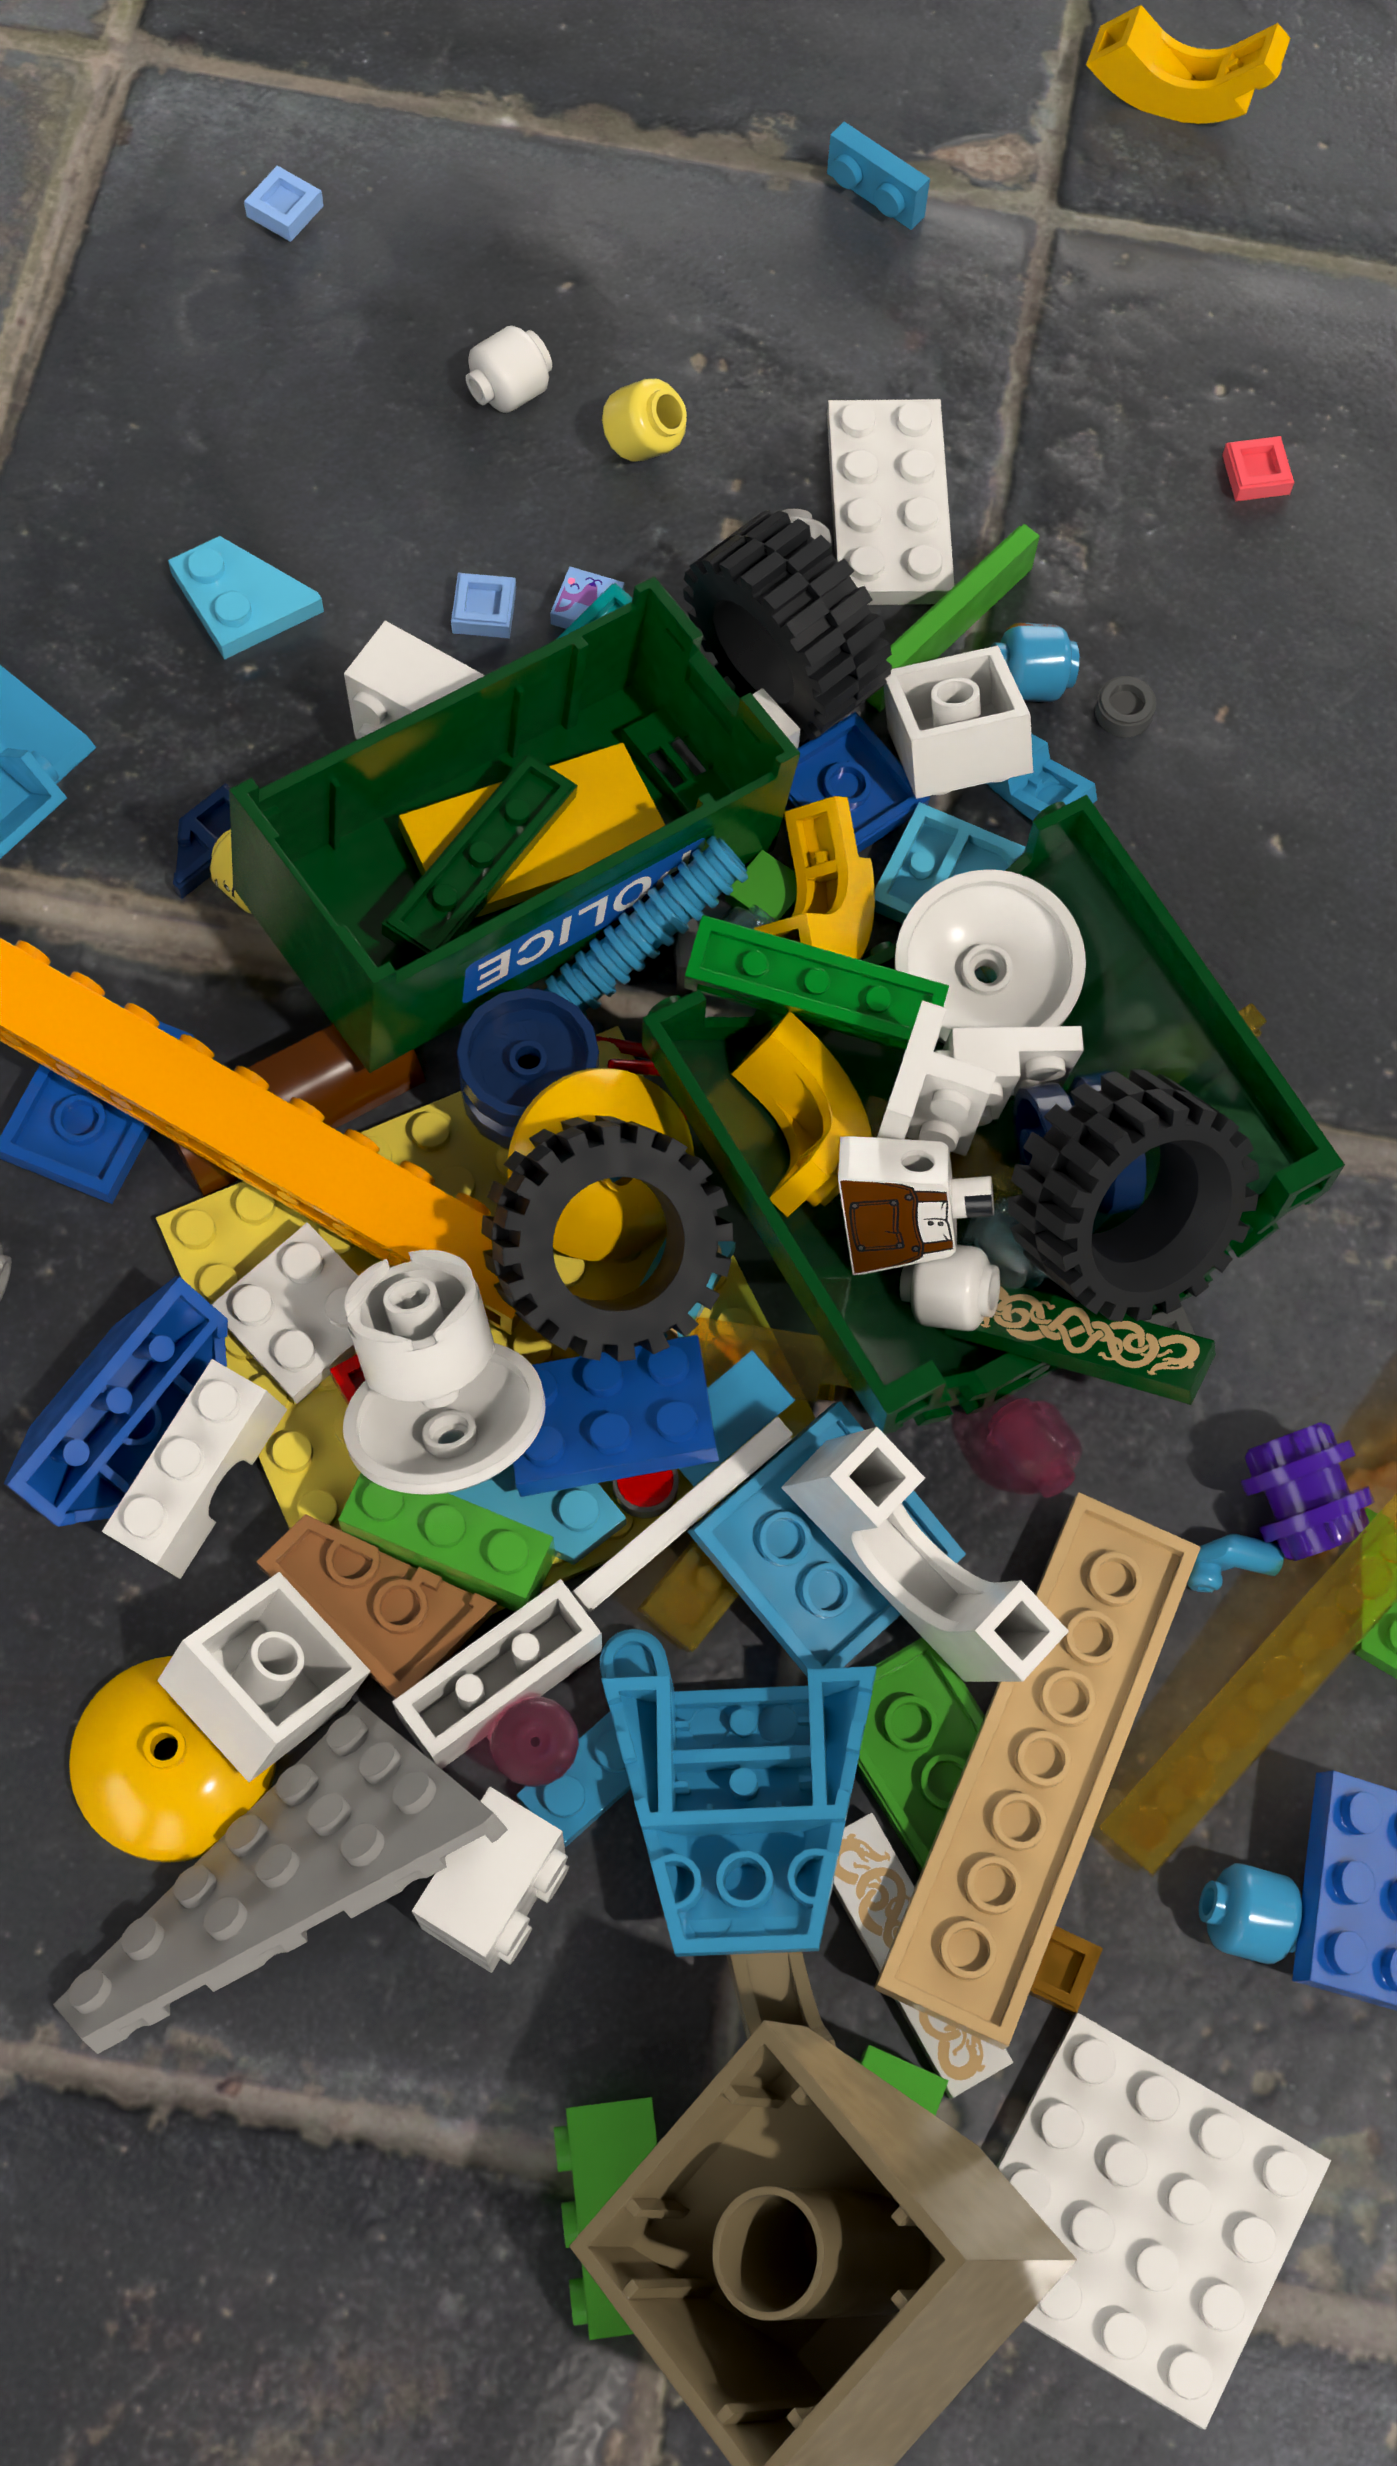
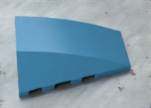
[601,1666,877,1957]

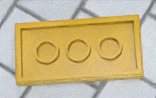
[398,742,665,918]

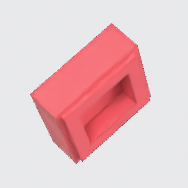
[1222,436,1294,502]

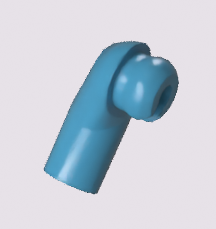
[1187,1534,1284,1593]

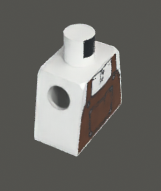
[838,1136,994,1275]

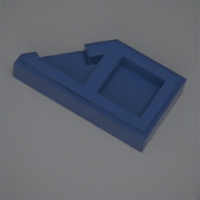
[173,783,231,899]

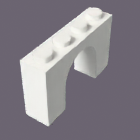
[781,1427,1069,1682]

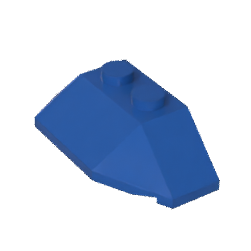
[4,1276,228,1527]

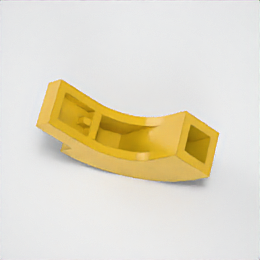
[1086,5,1291,124]
[754,796,875,960]
[731,1011,872,1217]

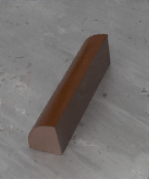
[171,1024,426,1197]

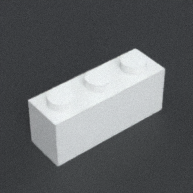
[392,1579,602,1769]

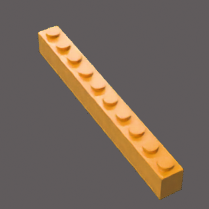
[0,938,521,1335]

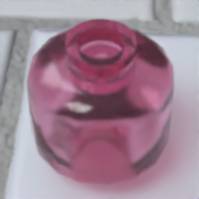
[984,1398,1083,1498]
[487,1695,579,1787]

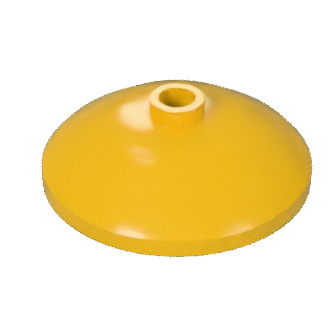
[507,1068,694,1261]
[69,1656,276,1862]

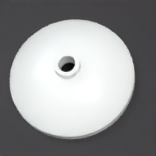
[895,870,1086,1044]
[343,1343,546,1495]

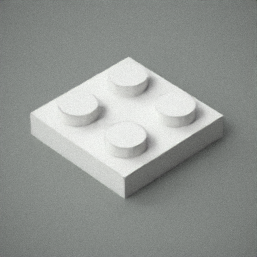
[212,1222,358,1404]

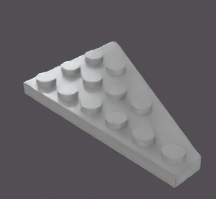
[53,1701,508,2054]

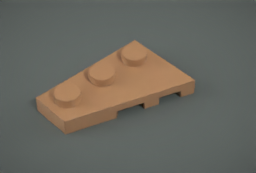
[257,1514,498,1699]

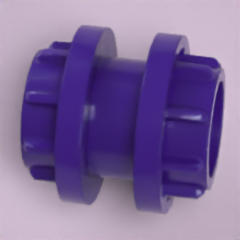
[1240,1422,1375,1561]

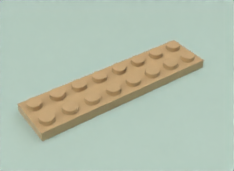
[874,1492,1201,2050]

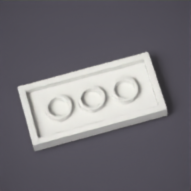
[827,399,954,605]

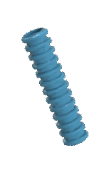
[536,836,748,1018]

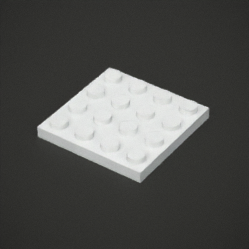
[996,2013,1331,2429]

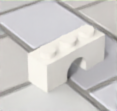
[102,1359,287,1579]

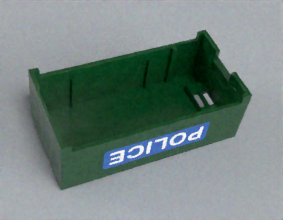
[229,576,801,1073]

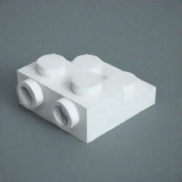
[935,1026,1083,1127]

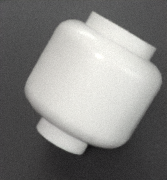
[466,326,552,413]
[900,1245,1000,1331]

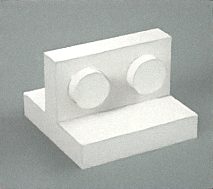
[877,1000,997,1156]

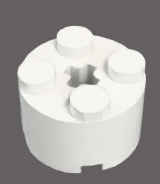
[344,1250,495,1408]

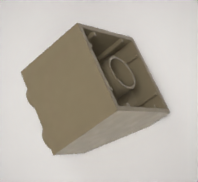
[569,2020,1077,2466]

